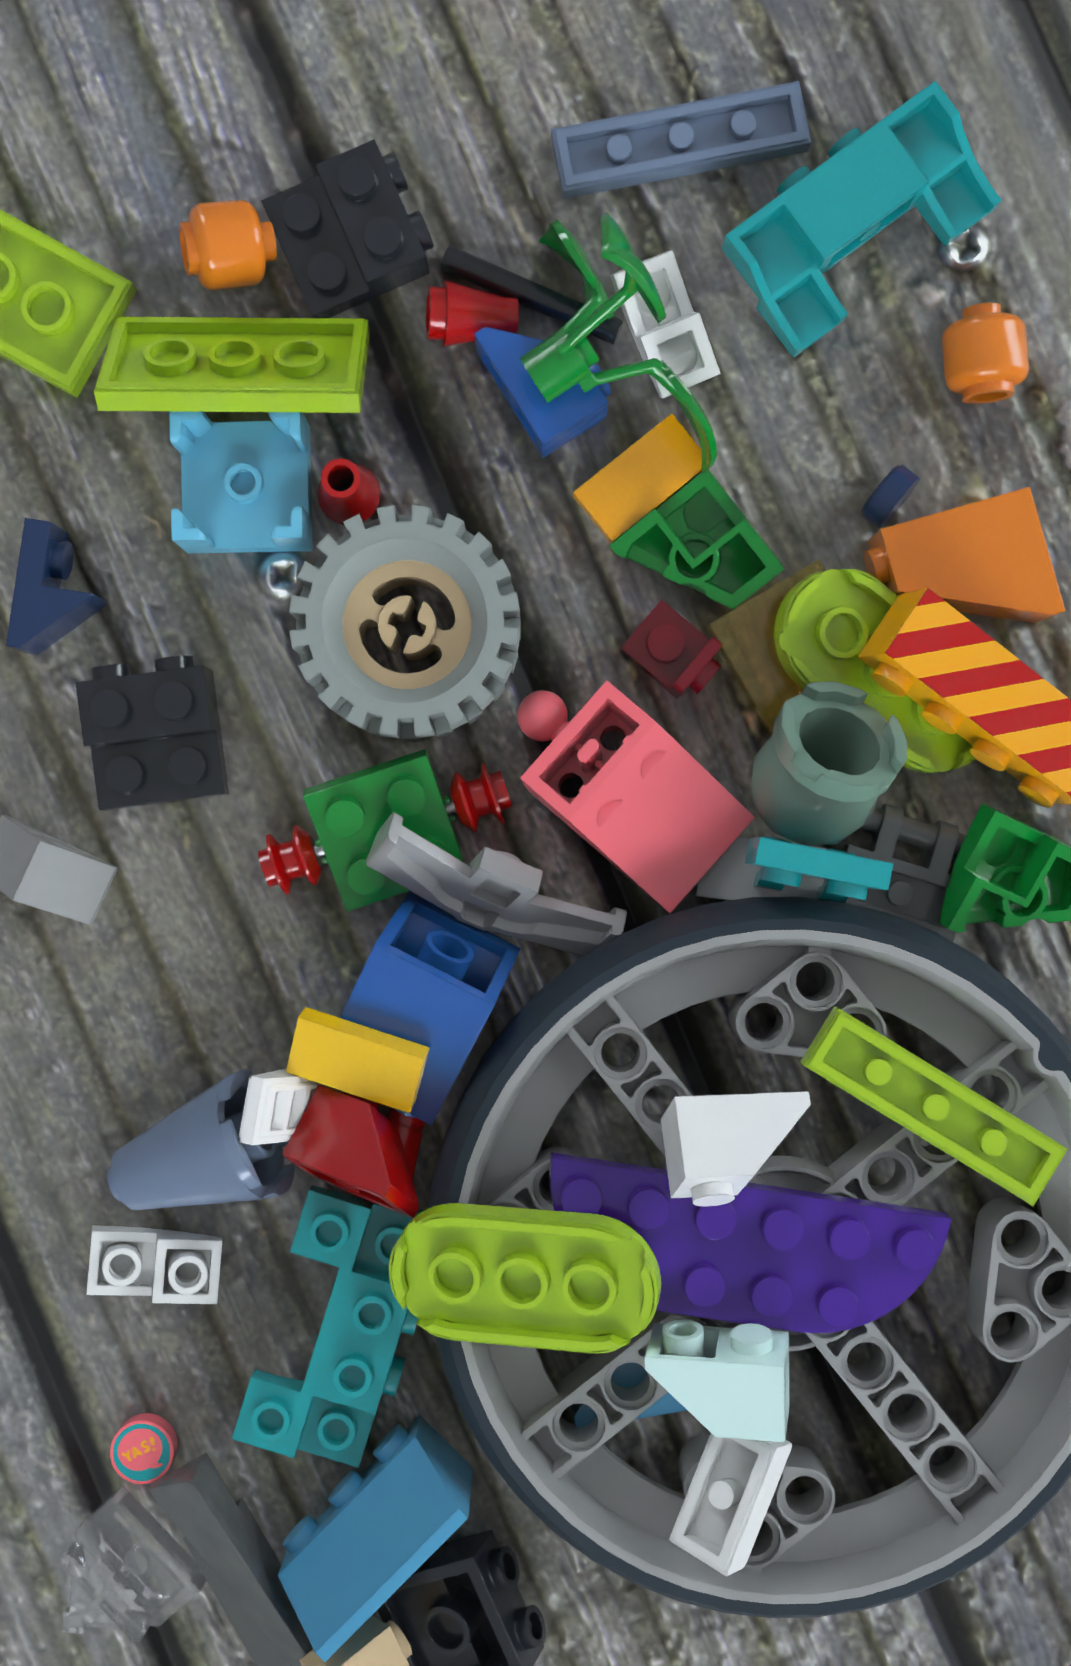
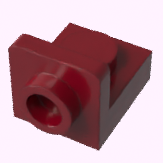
[619,599,723,699]

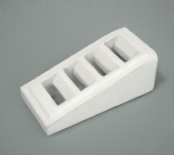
[239,1069,344,1145]

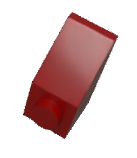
[282,1084,420,1219]

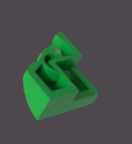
[609,469,785,609]
[939,803,1071,933]

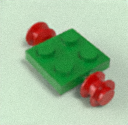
[258,749,513,912]

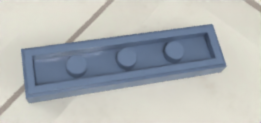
[551,81,811,199]

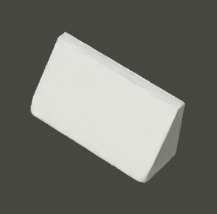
[669,1433,793,1576]

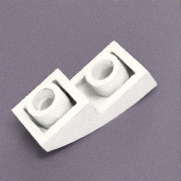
[86,1225,222,1304]

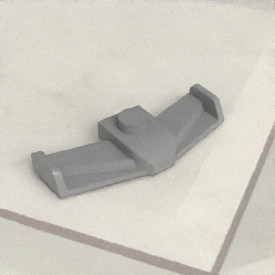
[366,812,627,956]

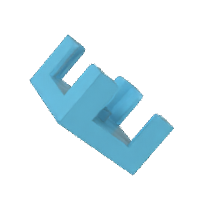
[169,411,313,554]

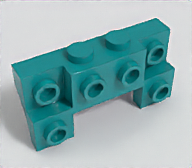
[721,80,1002,358]
[232,1185,424,1468]

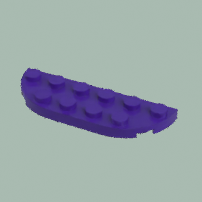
[549,1152,951,1333]

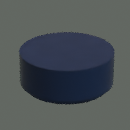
[861,464,920,529]

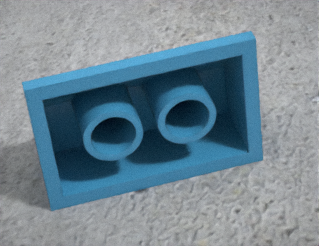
[278,1415,473,1662]

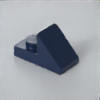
[6,518,107,655]

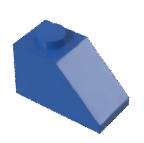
[474,327,611,458]

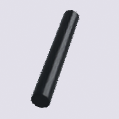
[441,245,623,345]

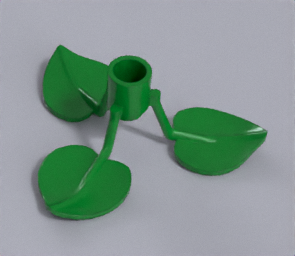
[520,212,717,473]

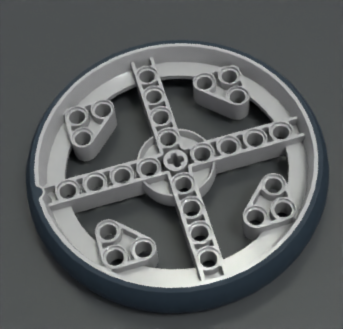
[428,897,1071,1618]

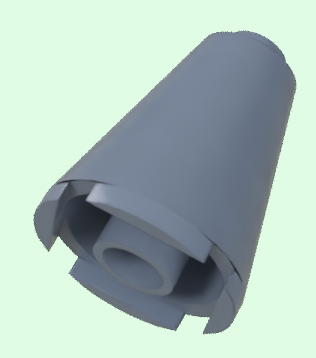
[107,1069,295,1210]

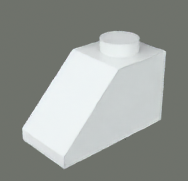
[661,1092,811,1207]

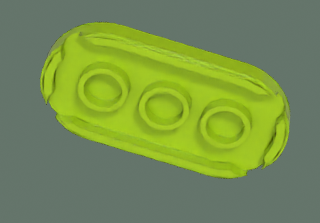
[774,569,975,773]
[389,1203,661,1354]

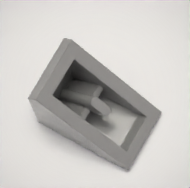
[0,815,119,925]

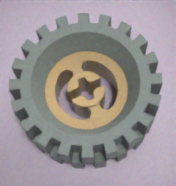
[289,505,521,742]

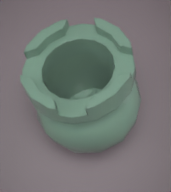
[749,682,907,846]

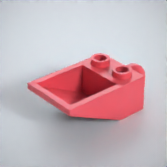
[517,680,755,914]

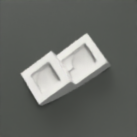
[609,250,721,398]

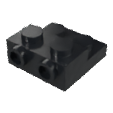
[261,139,434,318]
[75,656,229,811]
[378,1530,546,1666]

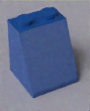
[340,892,521,1125]

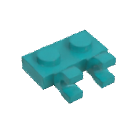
[745,836,894,903]

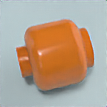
[179,200,277,291]
[942,302,1029,404]

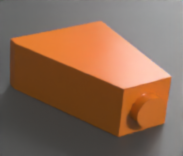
[864,487,1066,623]

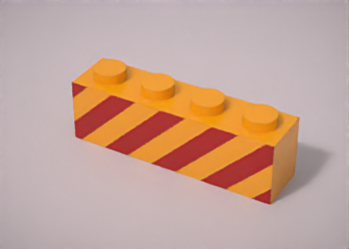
[858,588,1071,808]

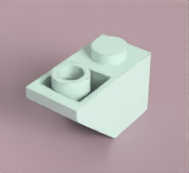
[645,1319,790,1442]

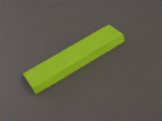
[800,1006,1068,1206]

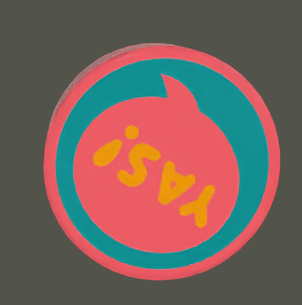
[110,1413,178,1484]

